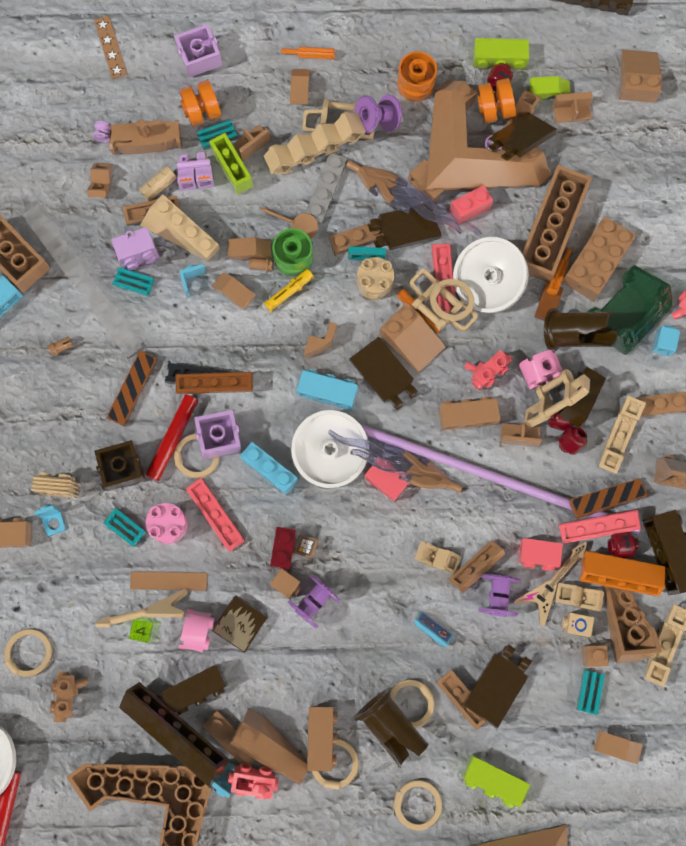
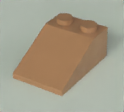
[619,49,662,103]
[379,303,445,373]
[653,456,686,489]

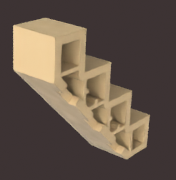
[264,112,366,175]

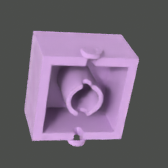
[174,24,223,77]
[111,227,160,270]
[194,410,241,460]

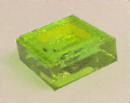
[129,619,154,643]

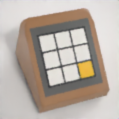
[294,534,319,559]

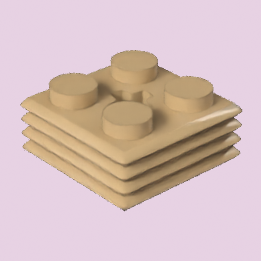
[31,472,80,498]

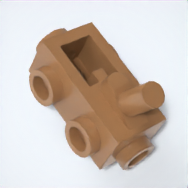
[50,672,89,722]

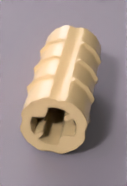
[138,166,177,201]

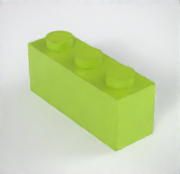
[473,38,529,70]
[209,133,253,195]
[462,754,530,808]

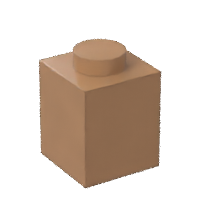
[269,568,302,599]
[581,645,609,667]

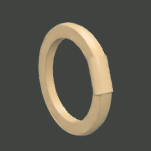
[429,279,474,321]
[173,434,220,478]
[4,629,52,677]
[390,679,434,728]
[312,739,359,790]
[393,780,442,831]

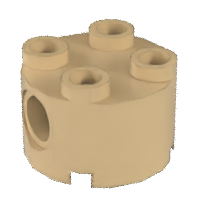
[357,257,394,300]

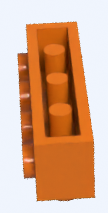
[580,551,665,597]

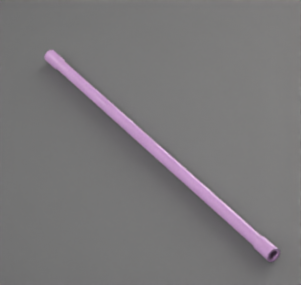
[359,423,641,535]

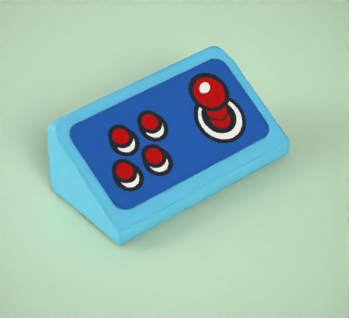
[413,612,452,647]

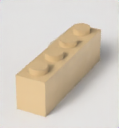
[140,194,220,262]

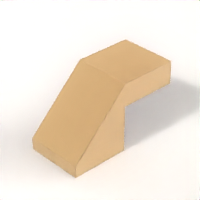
[414,541,462,574]
[555,583,604,612]

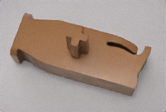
[109,119,182,155]

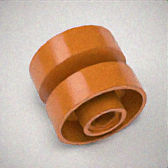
[397,51,437,102]
[477,78,516,124]
[179,80,222,127]

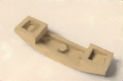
[598,396,646,474]
[644,604,686,687]

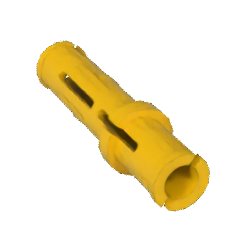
[264,269,314,312]

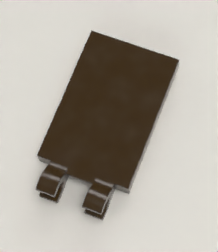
[487,113,557,161]
[368,203,442,250]
[349,337,418,410]
[462,645,532,728]

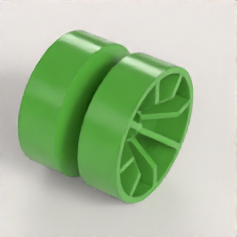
[272,228,313,277]

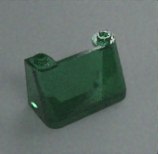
[587,265,673,355]

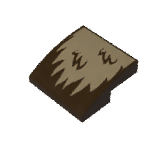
[212,595,269,653]

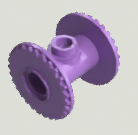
[354,94,402,133]
[478,574,521,617]
[287,575,341,628]

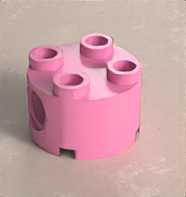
[519,350,563,390]
[146,503,188,544]
[179,608,214,653]

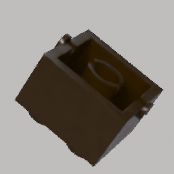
[94,440,146,491]

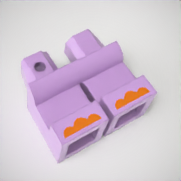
[177,152,215,191]

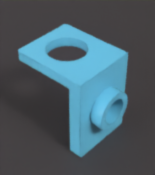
[179,264,206,297]
[34,504,66,536]
[212,762,235,798]

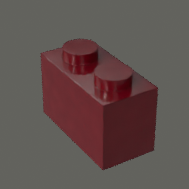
[270,527,297,571]

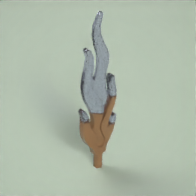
[346,160,462,234]
[328,429,462,493]

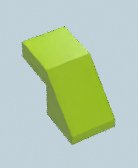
[529,76,570,101]

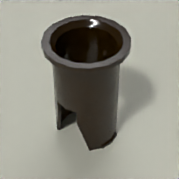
[544,308,618,351]
[354,688,429,768]

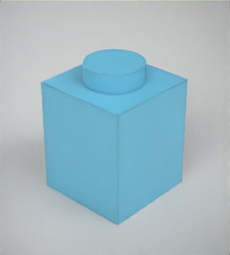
[652,325,680,357]

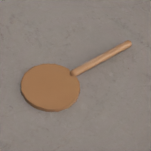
[262,208,318,239]

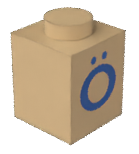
[561,613,594,638]

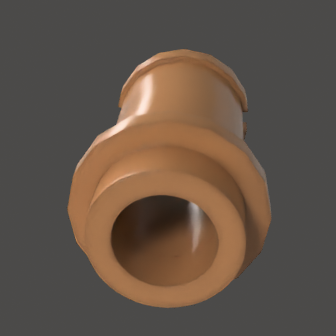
[249,258,274,273]
[47,336,73,356]

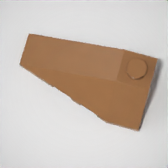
[603,586,662,664]
[229,708,307,785]

